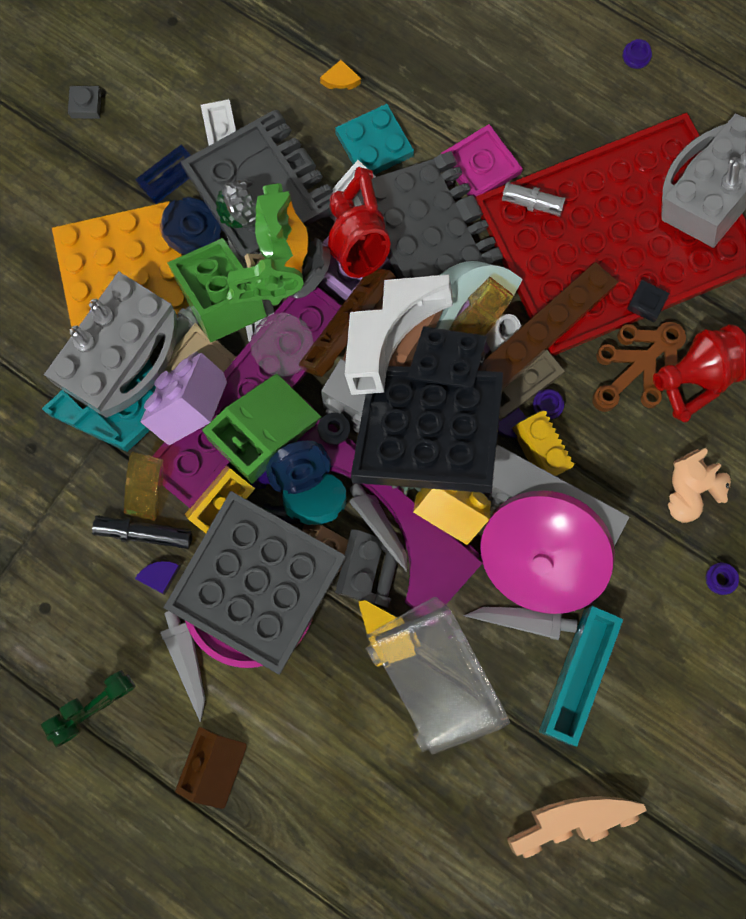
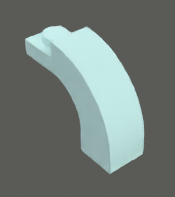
[436,261,523,330]

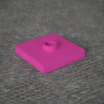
[441,124,523,197]

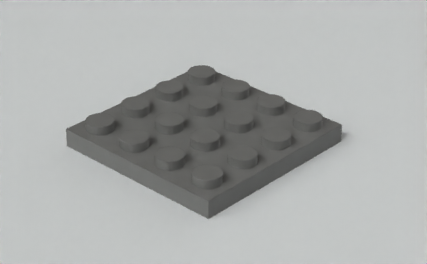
[163,491,347,675]

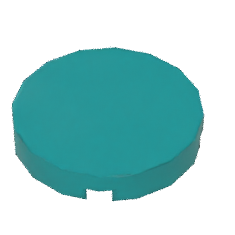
[283,473,346,525]

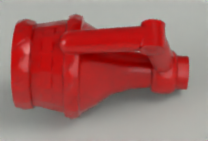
[328,167,391,278]
[653,324,746,422]

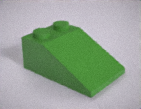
[167,238,267,343]

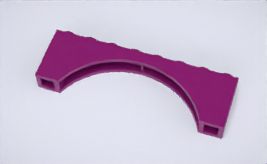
[297,398,483,624]

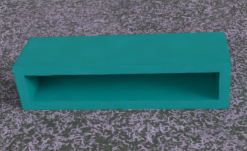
[539,606,623,747]

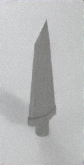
[350,483,407,572]
[464,607,577,640]
[161,611,206,722]

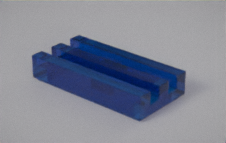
[135,144,192,204]

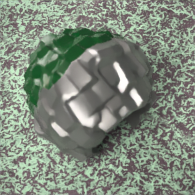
[216,180,256,229]

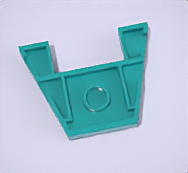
[42,359,156,452]

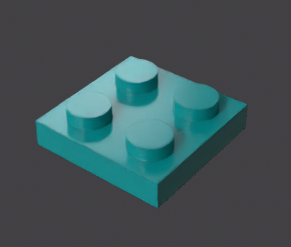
[335,104,414,175]

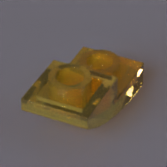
[449,277,513,336]
[124,452,163,521]

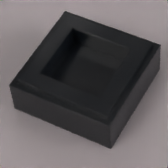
[627,280,670,322]

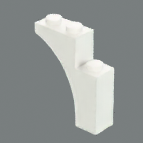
[345,274,453,395]

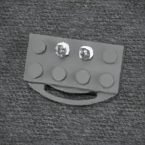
[661,113,746,248]
[44,271,178,417]

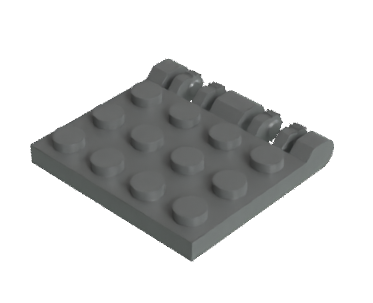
[181,110,333,262]
[357,151,503,279]

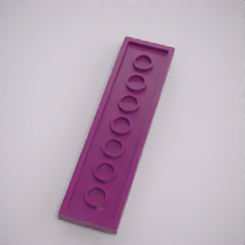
[142,287,341,508]

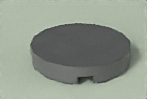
[290,238,331,299]

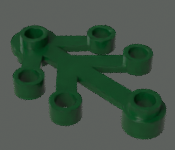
[40,670,136,748]

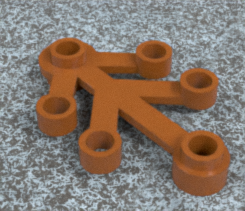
[592,322,686,412]

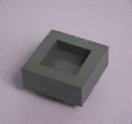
[68,86,102,119]

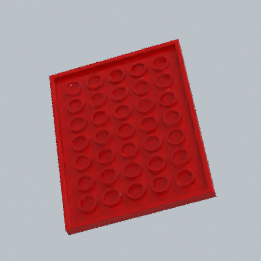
[475,113,746,356]

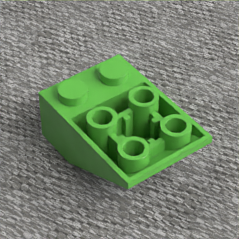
[202,373,321,484]

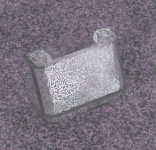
[366,597,510,755]

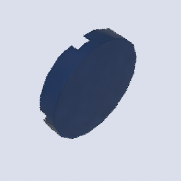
[160,197,221,255]
[266,441,331,494]

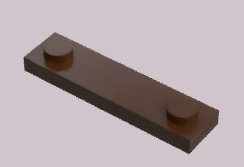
[298,268,396,377]

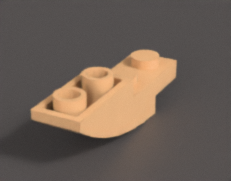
[507,796,647,858]

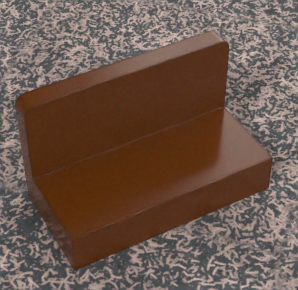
[175,727,247,809]

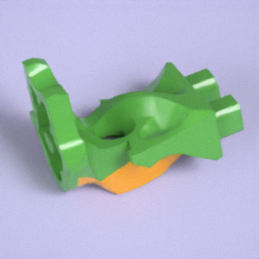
[227,183,308,305]

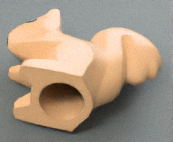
[668,448,731,523]

